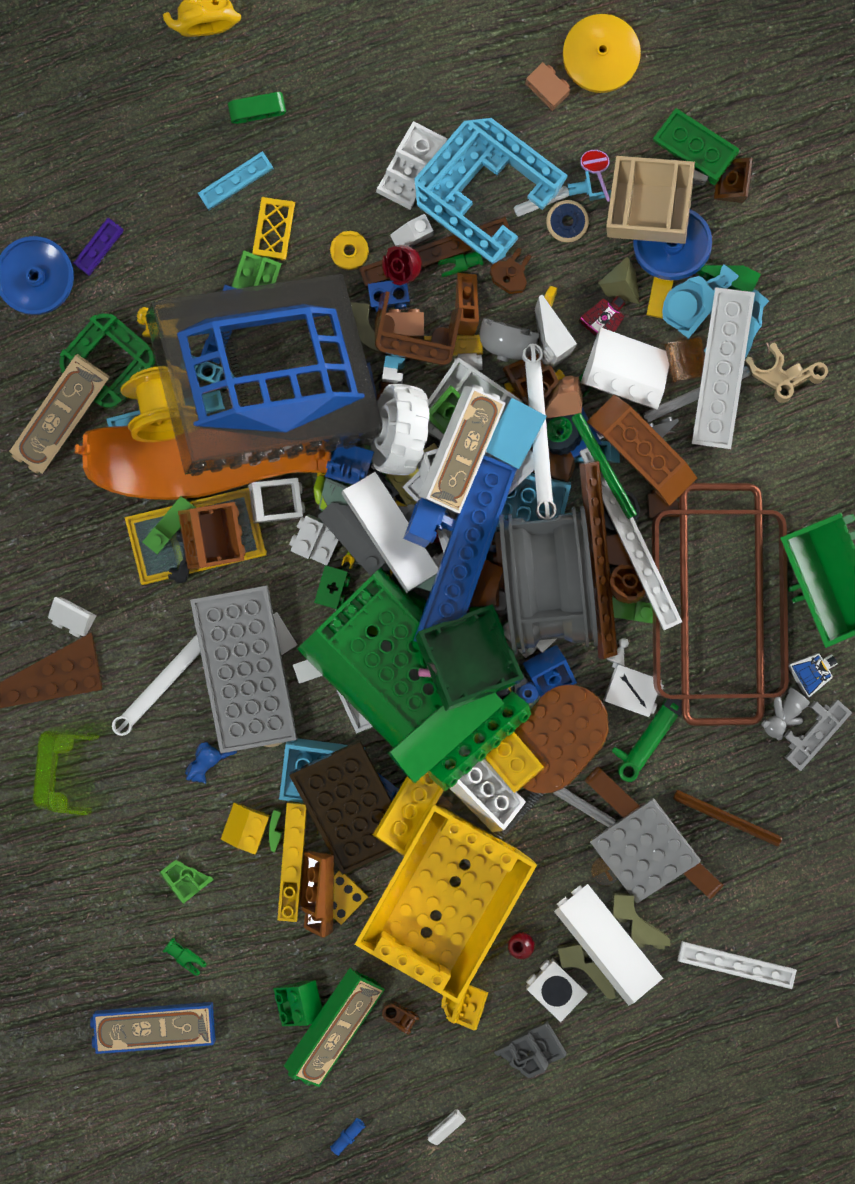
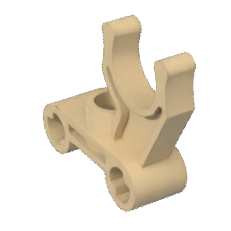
[745,343,828,403]

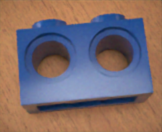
[368,281,410,312]

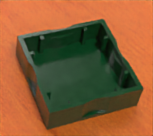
[415,604,524,711]

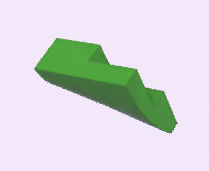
[159,860,213,904]

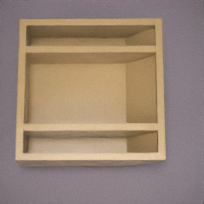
[606,156,695,244]

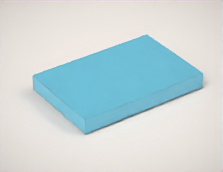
[486,398,547,469]

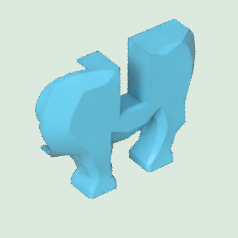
[662,264,769,359]

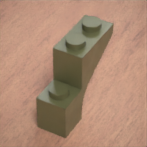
[611,892,670,949]
[557,942,617,999]

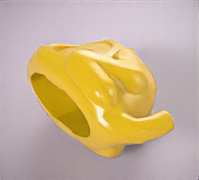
[163,0,241,37]

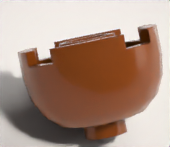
[609,564,646,604]

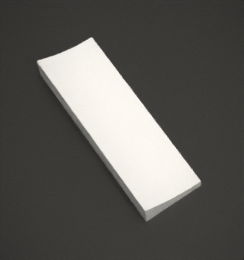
[342,472,438,593]

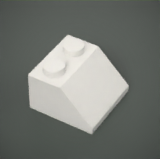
[48,597,97,638]

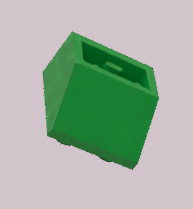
[273,980,322,1026]

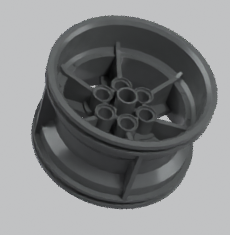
[499,506,598,655]

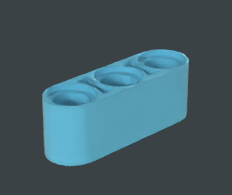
[180,355,235,389]

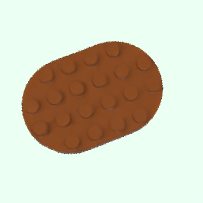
[514,685,609,793]

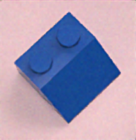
[523,645,577,697]

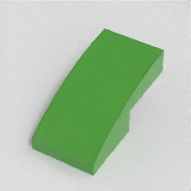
[269,808,283,852]

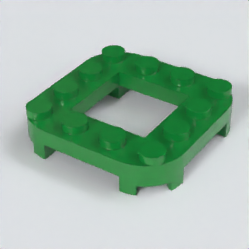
[60,314,156,409]

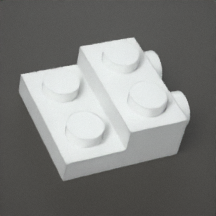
[289,514,339,566]

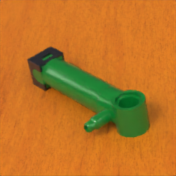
[612,694,682,782]

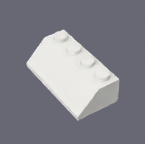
[449,754,526,832]

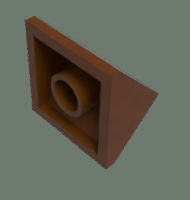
[714,157,753,203]

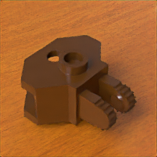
[490,247,532,294]

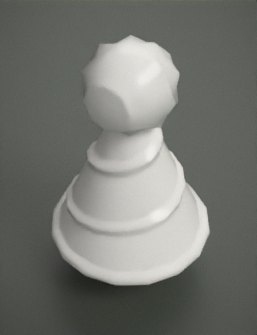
[607,638,629,668]

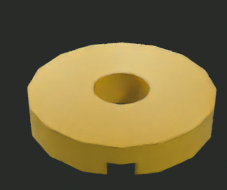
[330,231,369,270]

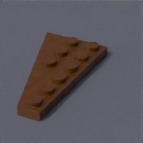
[0,632,103,708]

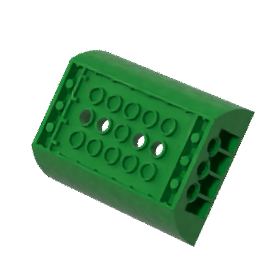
[297,567,442,747]

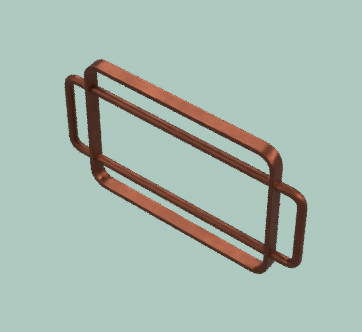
[652,483,789,726]

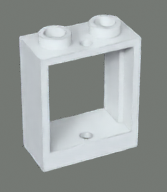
[248,478,305,523]

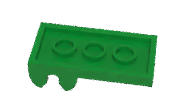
[653,108,740,185]

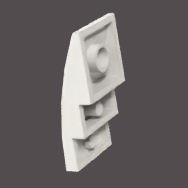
[376,121,447,210]

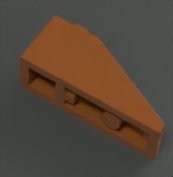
[455,273,479,336]

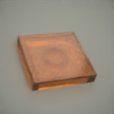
[664,337,705,382]

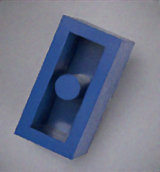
[403,498,456,548]

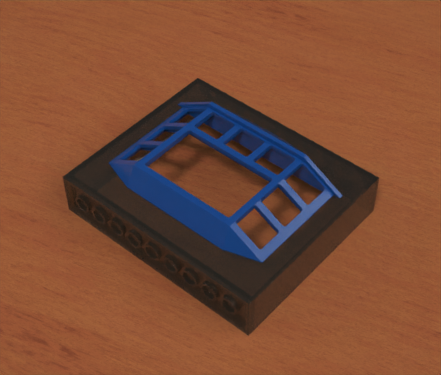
[145,274,383,476]

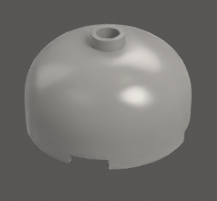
[479,318,540,362]

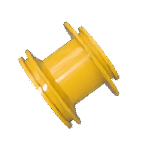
[121,366,201,442]

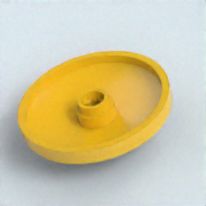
[563,14,640,93]

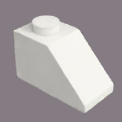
[390,214,433,247]

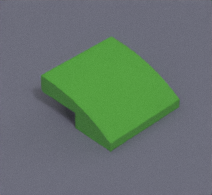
[231,251,282,300]

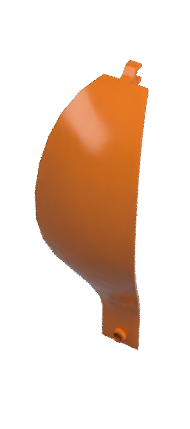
[75,425,331,500]

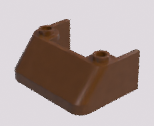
[375,291,462,365]

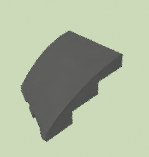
[494,1021,567,1078]

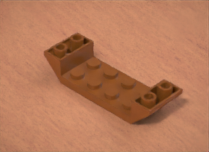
[586,394,697,506]

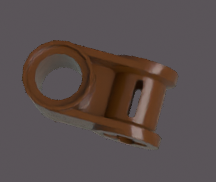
[382,1000,420,1035]

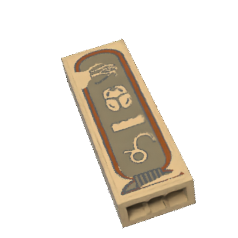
[9,354,110,474]

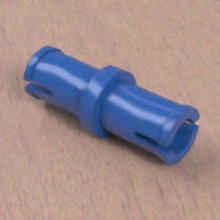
[330,1118,365,1156]

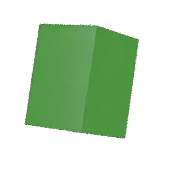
[429,385,461,435]

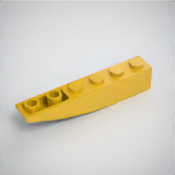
[278,801,307,922]

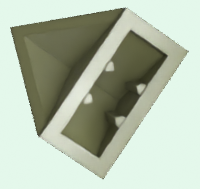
[598,257,639,304]

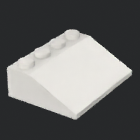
[534,295,577,368]
[580,327,671,410]

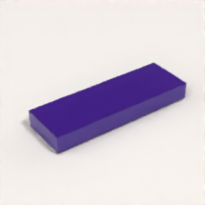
[73,218,124,276]

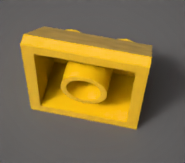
[221,802,271,855]

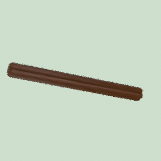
[673,790,782,846]

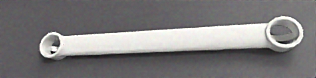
[522,344,557,520]
[112,634,201,736]

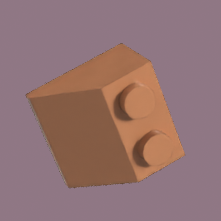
[544,376,583,418]

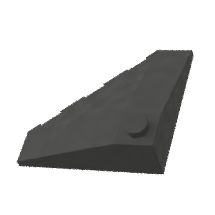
[318,502,415,576]

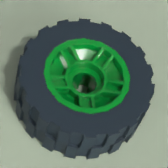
[546,414,582,455]

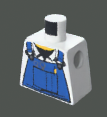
[788,653,838,697]

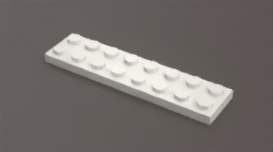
[692,287,755,449]

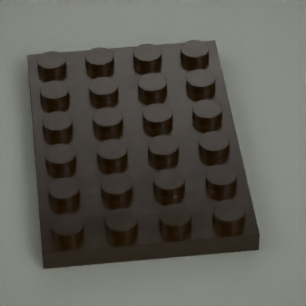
[289,740,395,875]

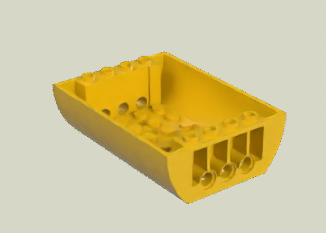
[354,805,537,1004]

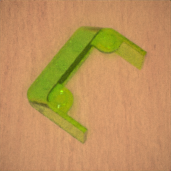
[33,730,99,815]

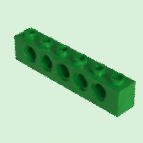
[428,691,531,791]

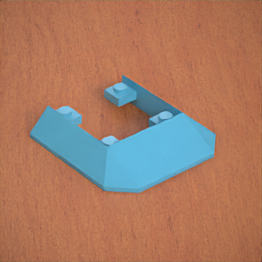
[414,118,567,264]

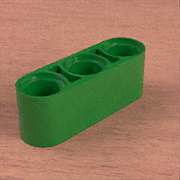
[228,92,286,124]

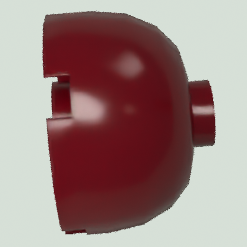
[382,245,422,285]

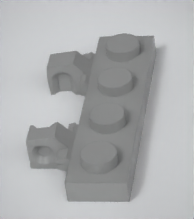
[784,699,852,771]

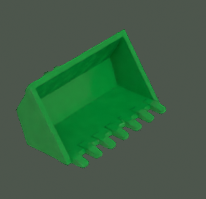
[780,513,855,648]

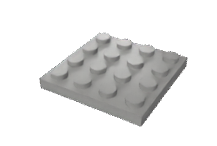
[590,798,700,903]

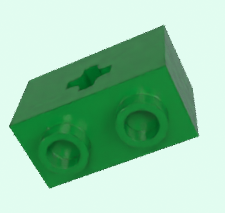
[314,565,351,609]

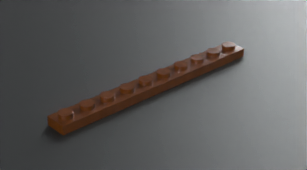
[579,461,618,659]

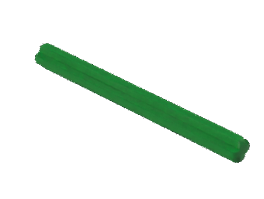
[572,413,637,519]

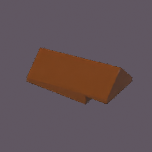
[299,851,334,937]

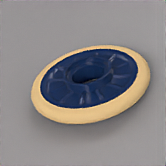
[546,200,589,242]

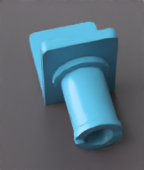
[568,171,611,201]

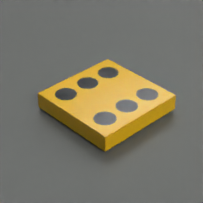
[333,870,368,925]

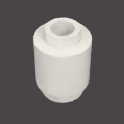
[454,353,482,370]

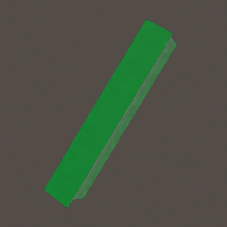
[388,693,504,783]

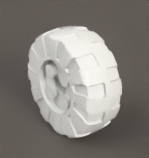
[370,384,429,475]

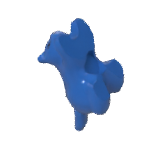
[185,742,237,784]

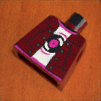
[578,296,625,337]

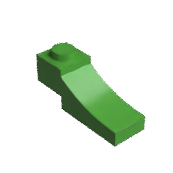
[142,496,196,555]
[612,597,653,624]

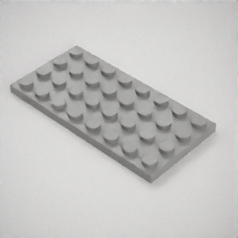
[190,585,298,753]

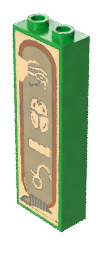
[284,968,385,1087]

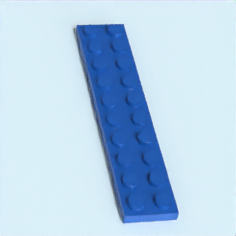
[413,455,517,642]

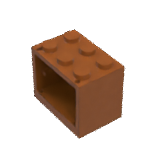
[178,502,246,569]

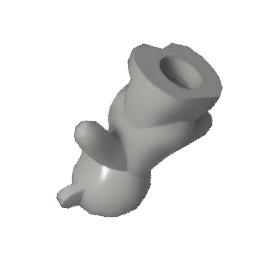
[761,687,810,740]

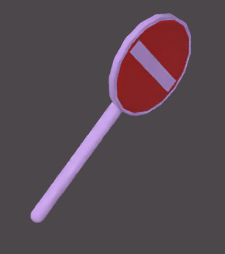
[580,150,610,202]

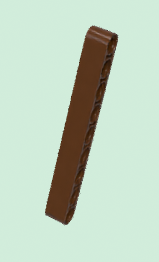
[584,766,724,900]

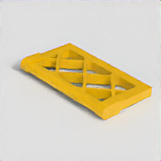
[252,197,295,260]

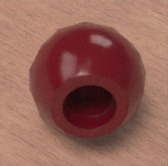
[508,932,535,960]

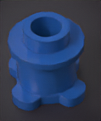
[516,682,539,704]

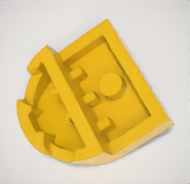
[442,985,489,1030]

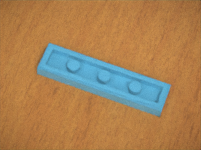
[198,151,274,210]

